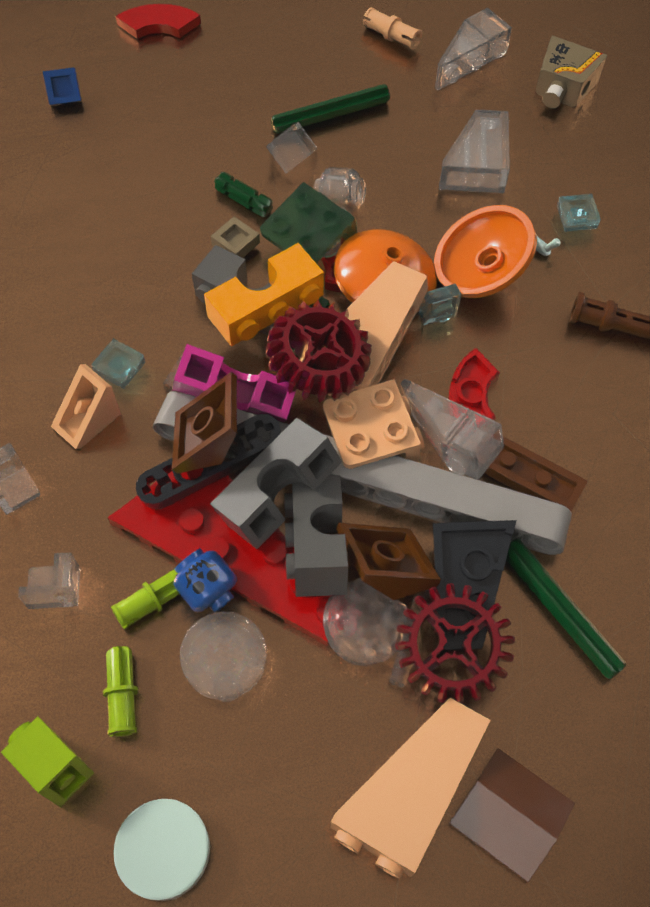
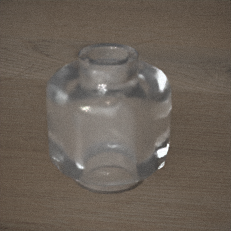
[314,167,366,213]

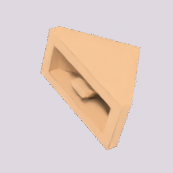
[51,364,121,449]

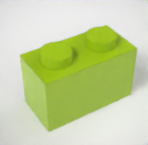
[1,716,94,808]

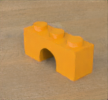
[204,243,324,347]

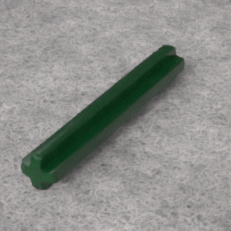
[271,84,390,134]
[506,539,626,679]

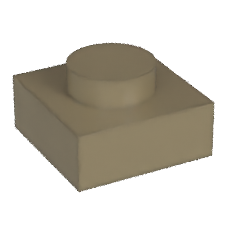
[210,216,260,258]

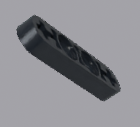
[136,414,281,509]

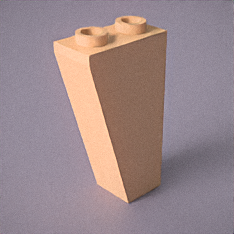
[300,261,428,395]
[330,698,491,879]

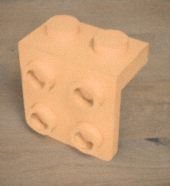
[323,379,425,469]

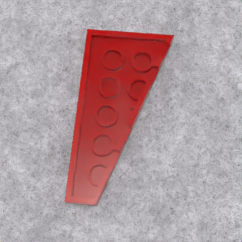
[108,468,359,647]

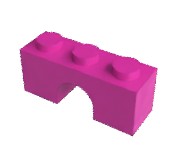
[172,344,296,423]

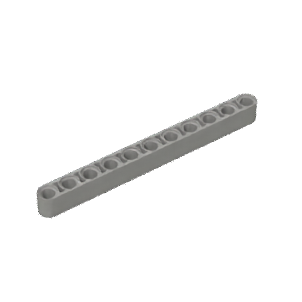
[152,391,572,555]

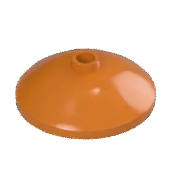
[434,205,537,298]
[334,229,437,313]

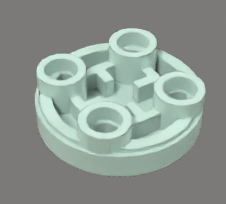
[114,799,210,901]

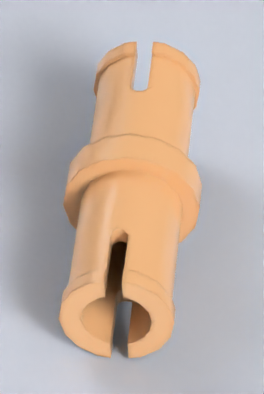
[363,7,422,50]

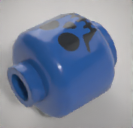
[173,548,237,613]

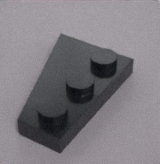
[433,520,517,651]

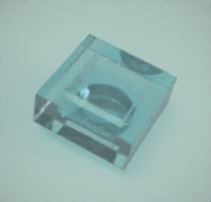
[557,194,601,232]
[419,283,462,325]
[91,338,146,389]

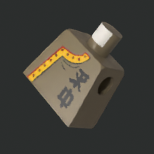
[535,35,607,108]

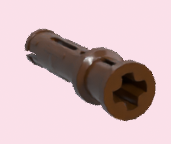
[569,291,650,339]

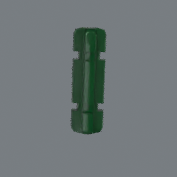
[214,172,273,217]

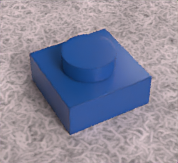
[42,67,82,105]

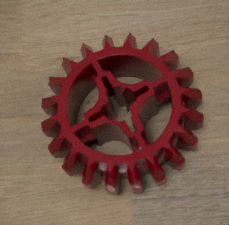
[266,299,372,403]
[395,583,515,704]

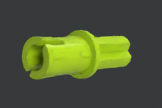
[111,570,179,630]
[103,646,139,737]

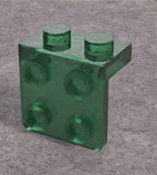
[260,182,358,263]

